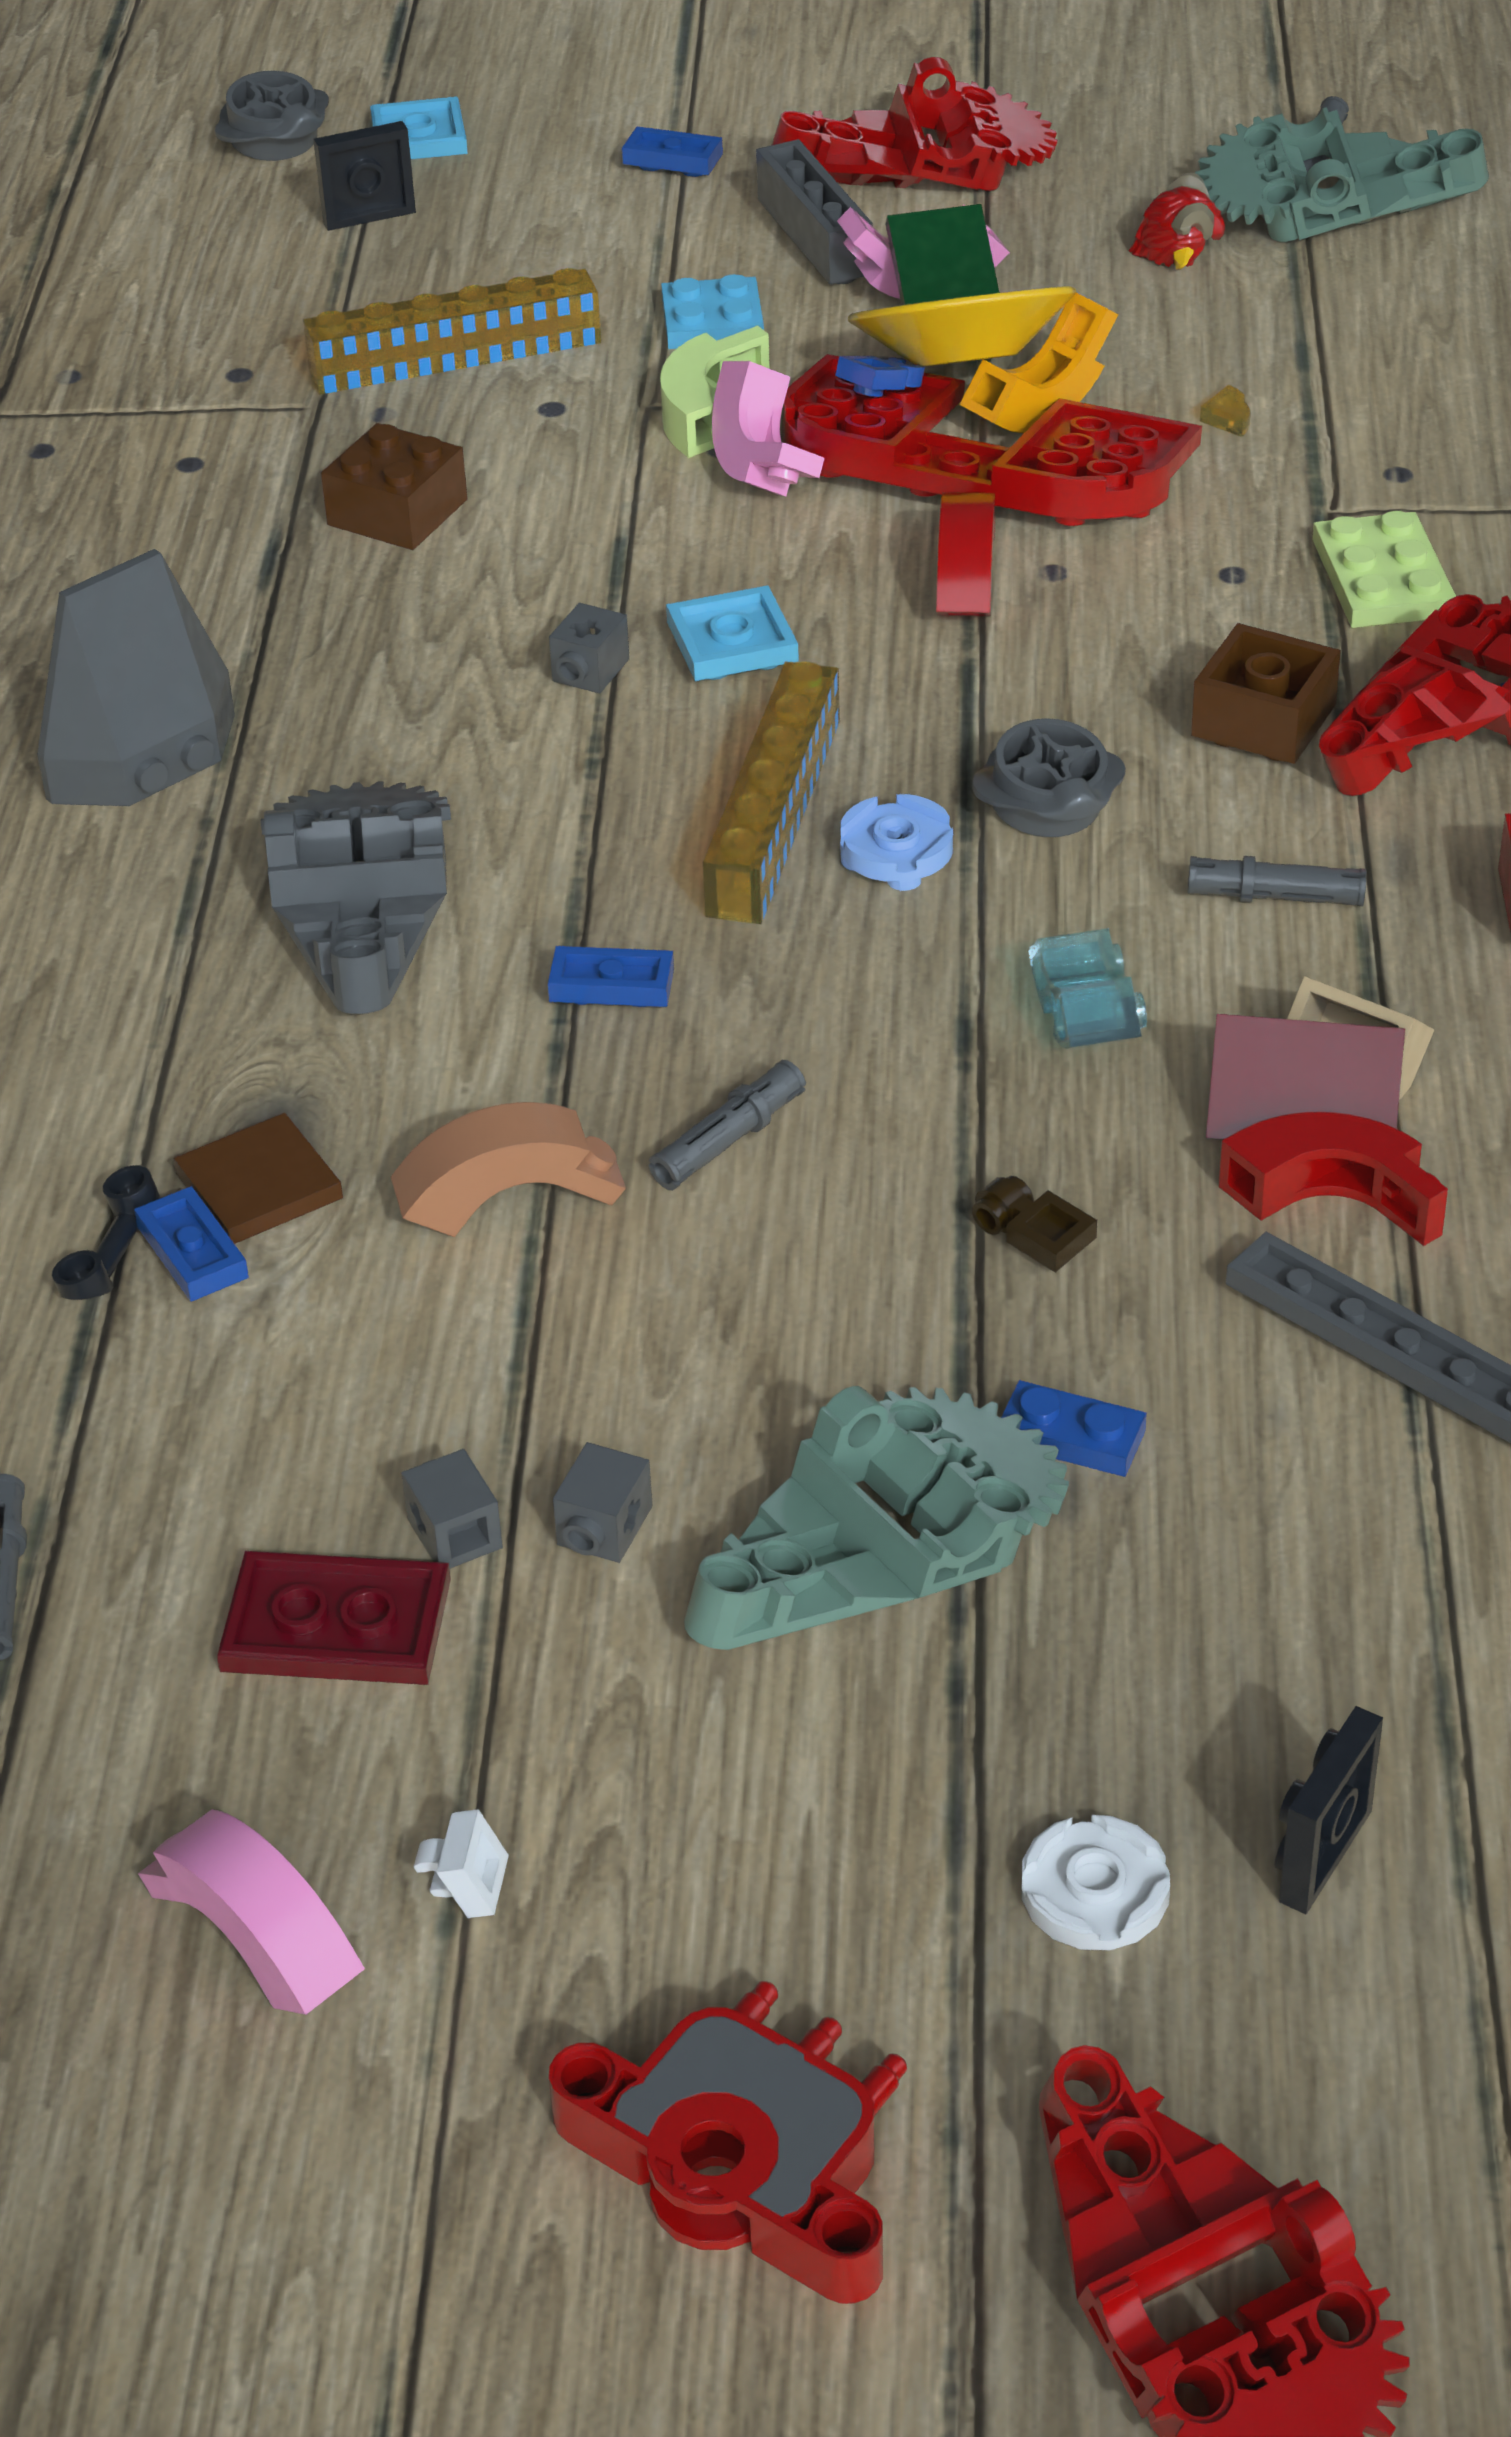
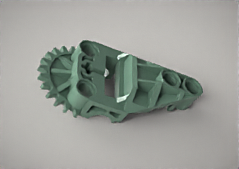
[1195,107,1489,242]
[684,1386,1069,1650]

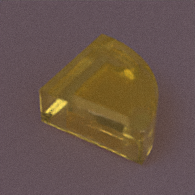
[1200,385,1251,437]

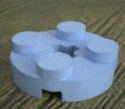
[840,794,953,891]

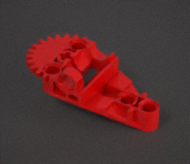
[771,57,1058,191]
[1319,594,1511,796]
[1039,2045,1410,2437]

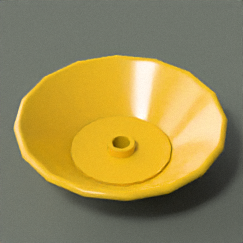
[848,286,1076,366]

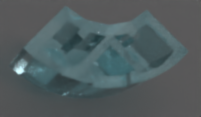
[1028,928,1147,1049]

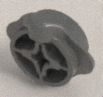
[215,71,329,161]
[972,718,1126,837]

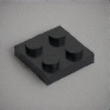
[313,121,416,231]
[1274,1706,1383,1915]

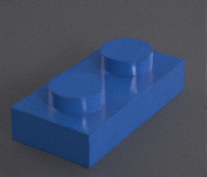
[622,126,723,177]
[548,946,674,1007]
[134,1186,249,1302]
[1001,1380,1147,1477]

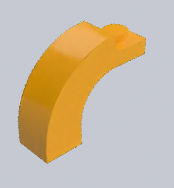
[959,293,1118,433]

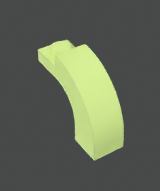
[660,326,770,458]

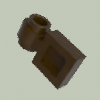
[972,1176,1097,1273]

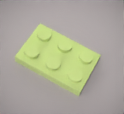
[1312,511,1456,628]

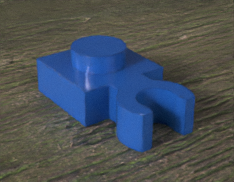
[835,356,925,397]

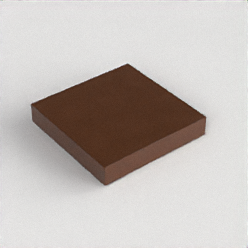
[174,1113,343,1244]

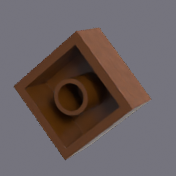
[321,423,468,550]
[1191,623,1341,764]

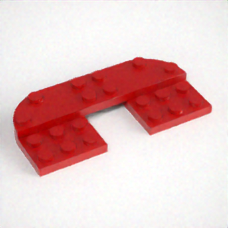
[781,354,1202,526]

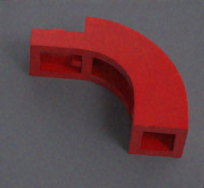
[936,492,996,616]
[1219,1112,1448,1246]

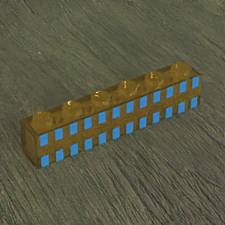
[303,268,601,395]
[703,661,840,925]

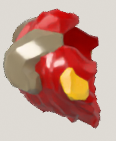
[1128,172,1225,270]

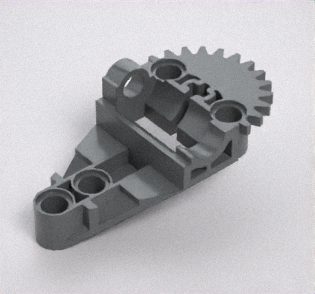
[261,781,451,1014]

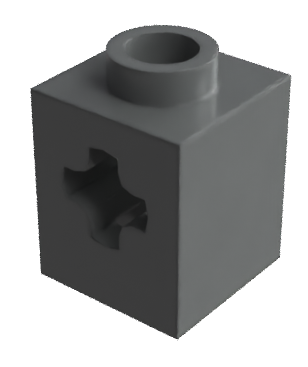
[549,602,630,694]
[553,1442,653,1563]
[401,1449,503,1569]

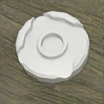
[1022,1815,1170,1950]

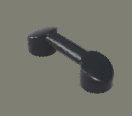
[52,1165,160,1300]

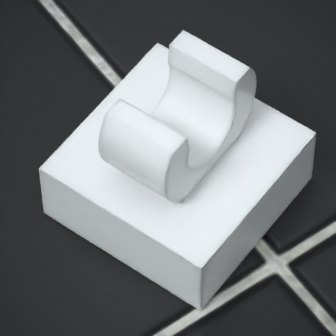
[414,1809,509,1918]

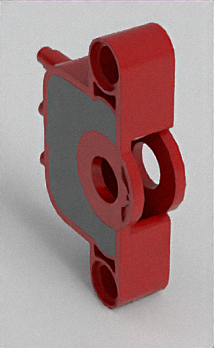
[549,1981,907,2304]

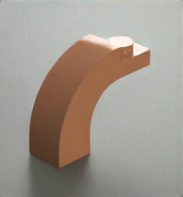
[391,1102,626,1237]

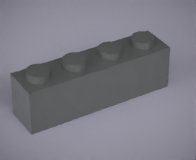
[756,139,873,284]

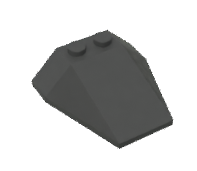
[37,549,235,806]

